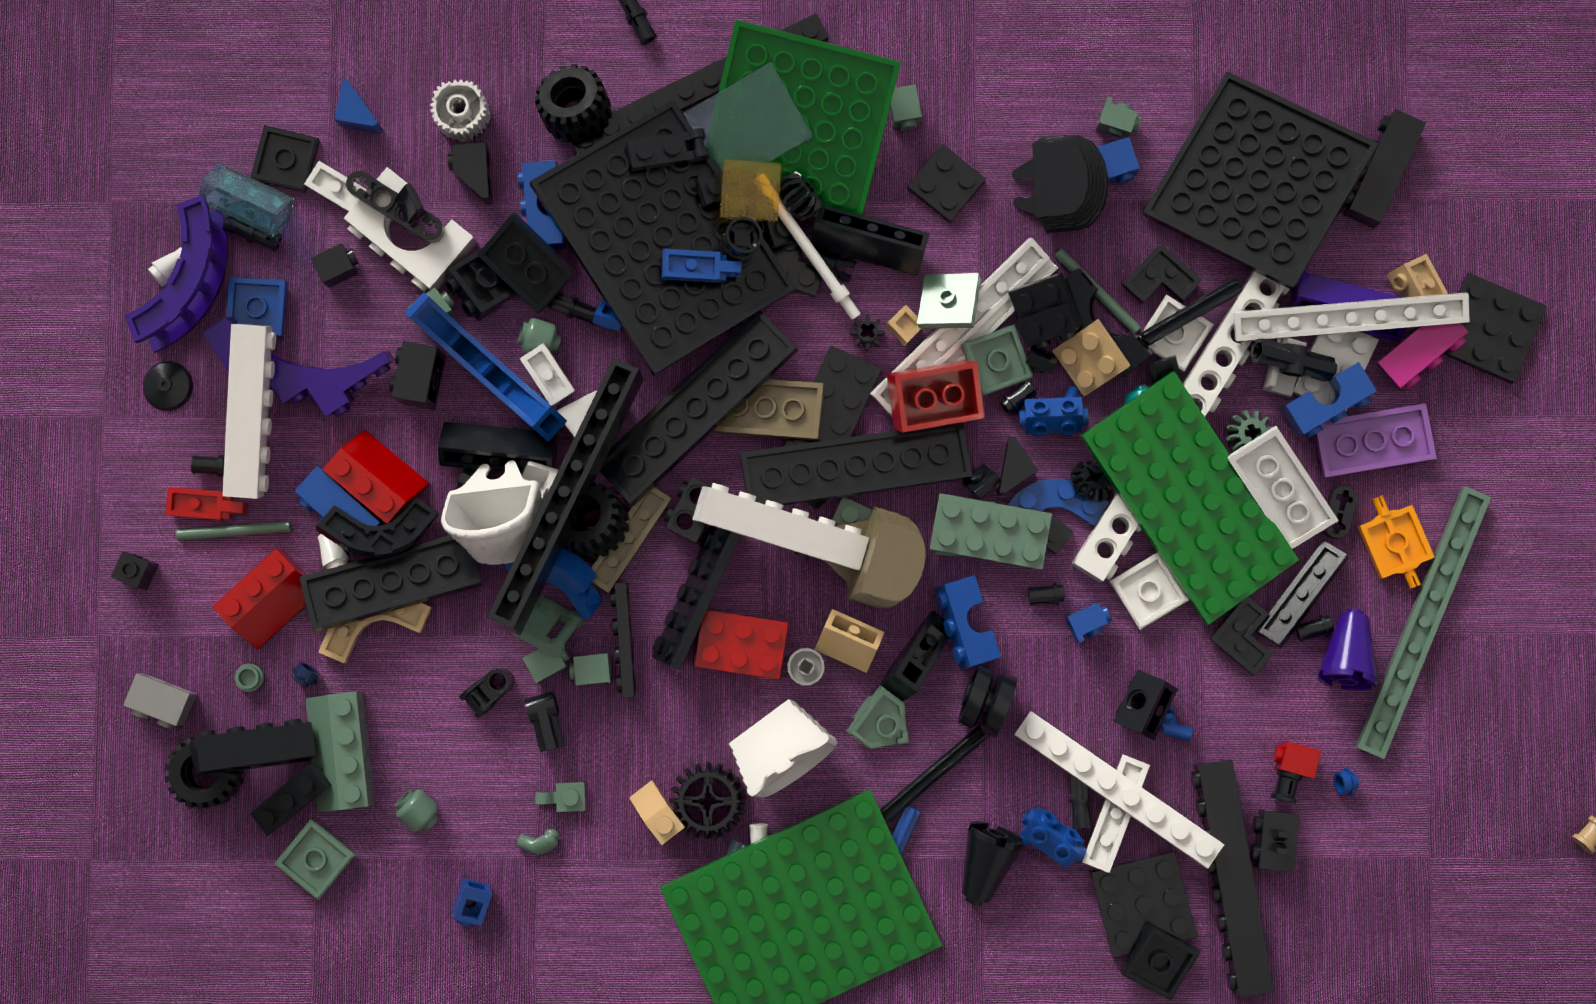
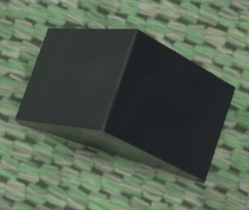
[997,436,1038,496]

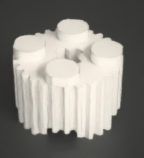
[430,79,491,143]

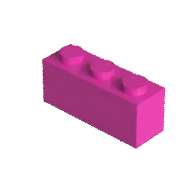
[1377,323,1468,390]

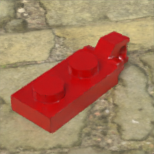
[165,487,248,521]

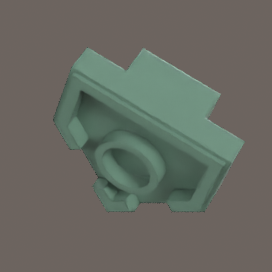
[846,685,909,749]

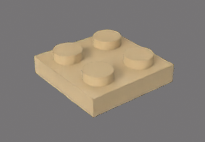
[1052,319,1131,397]

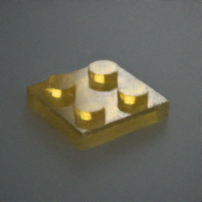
[720,159,781,222]

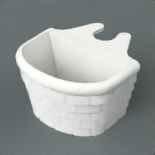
[441,461,543,565]
[729,699,838,798]

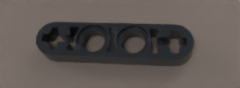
[346,171,445,243]

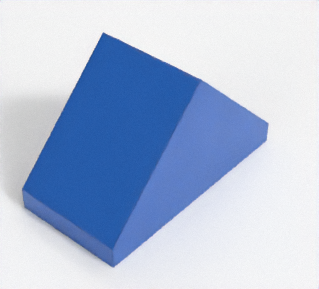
[334,78,383,133]

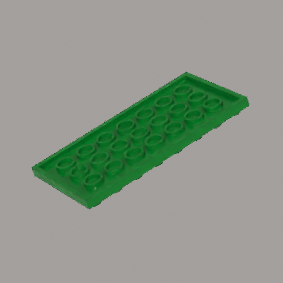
[1080,371,1299,625]

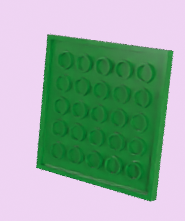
[706,19,901,217]

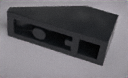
[880,611,949,701]

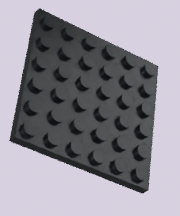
[1143,72,1379,291]

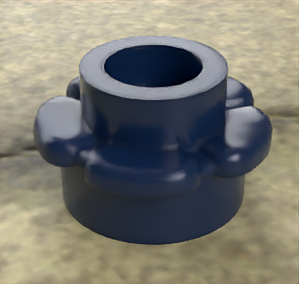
[292,662,320,687]

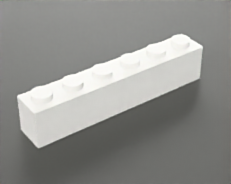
[223,324,276,499]
[692,483,869,571]

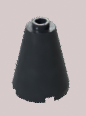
[962,821,1025,906]

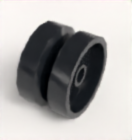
[957,664,1017,738]

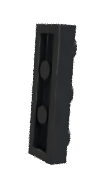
[250,762,331,836]

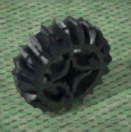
[669,762,747,840]

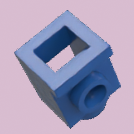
[1064,602,1112,643]
[452,878,492,927]

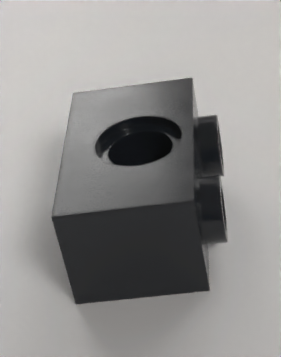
[1114,670,1178,741]

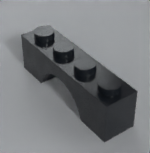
[1065,268,1154,377]

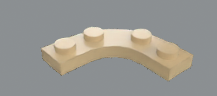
[318,603,433,664]

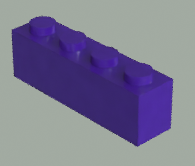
[1290,272,1407,342]

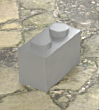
[123,673,197,729]

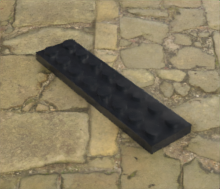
[600,311,798,506]
[739,422,973,505]

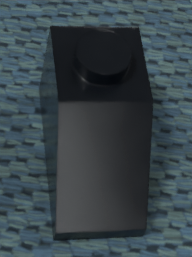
[448,143,492,204]

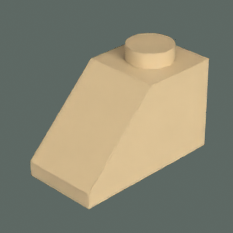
[629,780,687,845]

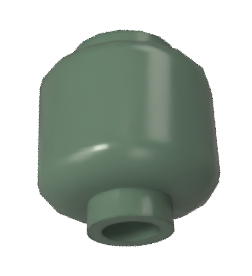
[517,318,561,353]
[395,789,438,832]

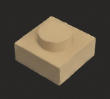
[884,305,921,345]

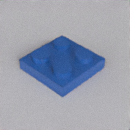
[226,277,288,337]

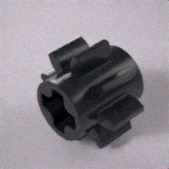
[850,315,885,351]

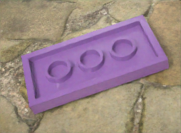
[1314,403,1437,478]

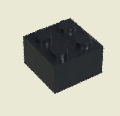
[389,341,446,410]

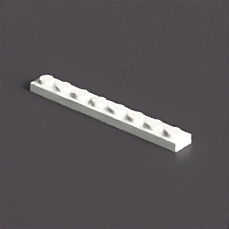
[1234,293,1470,341]
[1014,711,1224,869]

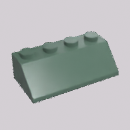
[305,691,375,812]

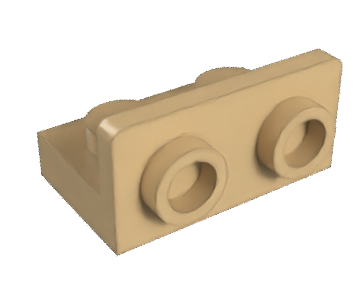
[1387,254,1448,298]

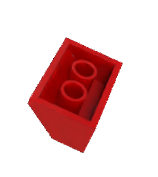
[322,430,430,524]
[212,548,306,650]

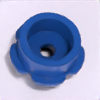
[1333,768,1359,796]

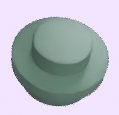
[235,663,264,692]

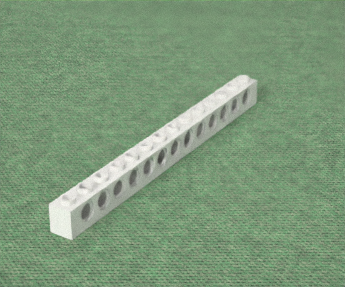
[1071,271,1290,583]

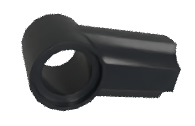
[525,691,565,752]

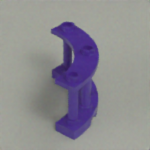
[124,195,228,353]

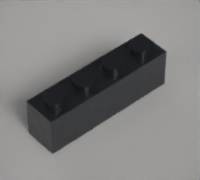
[1343,109,1426,229]
[811,204,930,276]
[438,422,558,473]
[190,719,316,777]

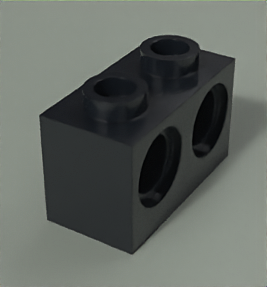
[664,477,711,545]

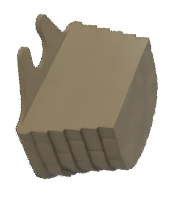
[825,506,926,609]

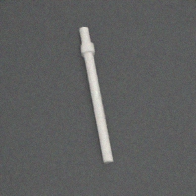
[753,174,861,320]

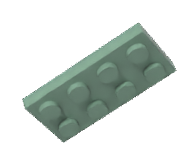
[929,493,1052,570]

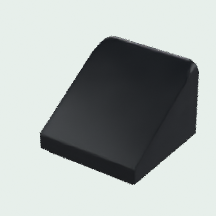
[396,183,426,223]

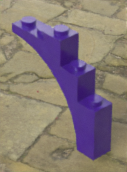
[203,317,395,418]

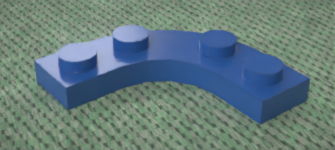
[1008,478,1110,527]

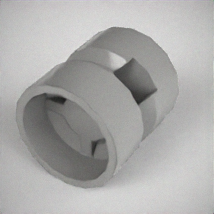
[787,648,825,686]

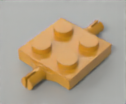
[1358,495,1435,589]

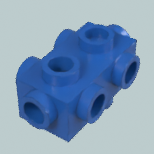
[1019,387,1088,437]
[1020,806,1087,869]

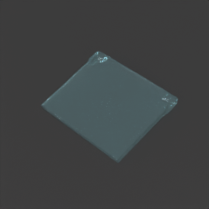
[684,62,813,172]

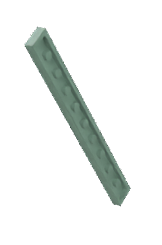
[1355,486,1491,759]

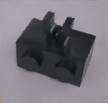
[1250,809,1299,873]

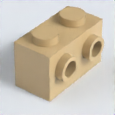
[814,609,884,673]

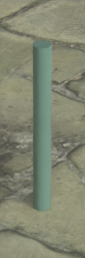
[1054,249,1141,333]
[176,521,292,541]

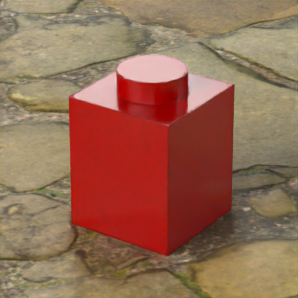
[1273,741,1321,779]

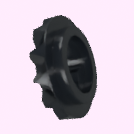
[1070,461,1114,501]

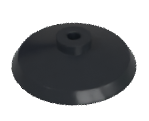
[143,361,193,411]

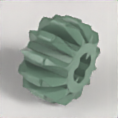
[1226,410,1273,452]

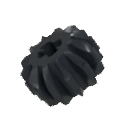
[776,171,823,221]

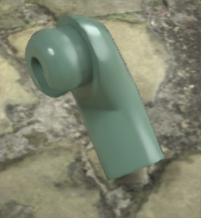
[516,829,559,855]

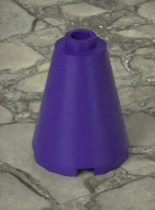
[1318,609,1377,691]

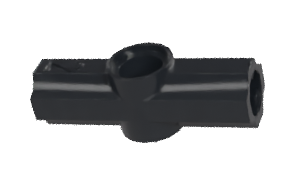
[1250,338,1337,382]

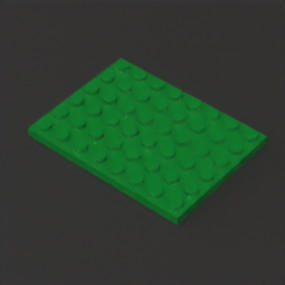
[660,788,942,1004]

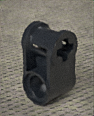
[459,668,515,719]

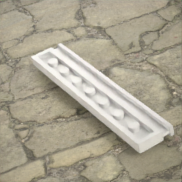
[870,238,1058,418]

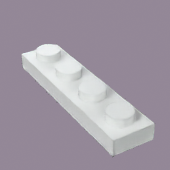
[1082,755,1150,873]

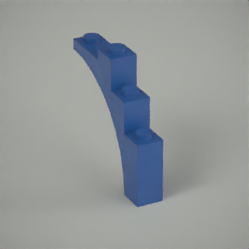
[404,292,567,442]

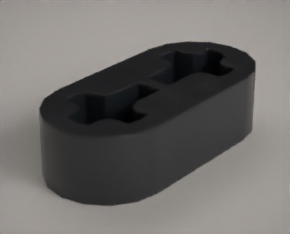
[1323,486,1357,539]

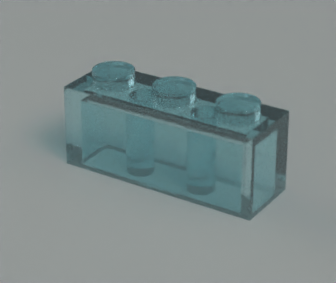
[199,163,294,236]

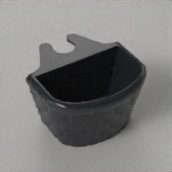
[1012,135,1109,233]

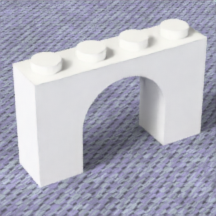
[344,167,477,292]

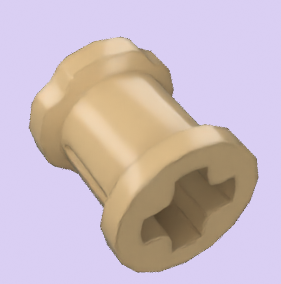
[1571,816,1596,854]

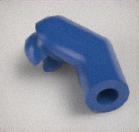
[1160,706,1193,742]

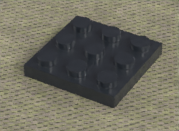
[1443,273,1547,384]
[1090,851,1197,958]

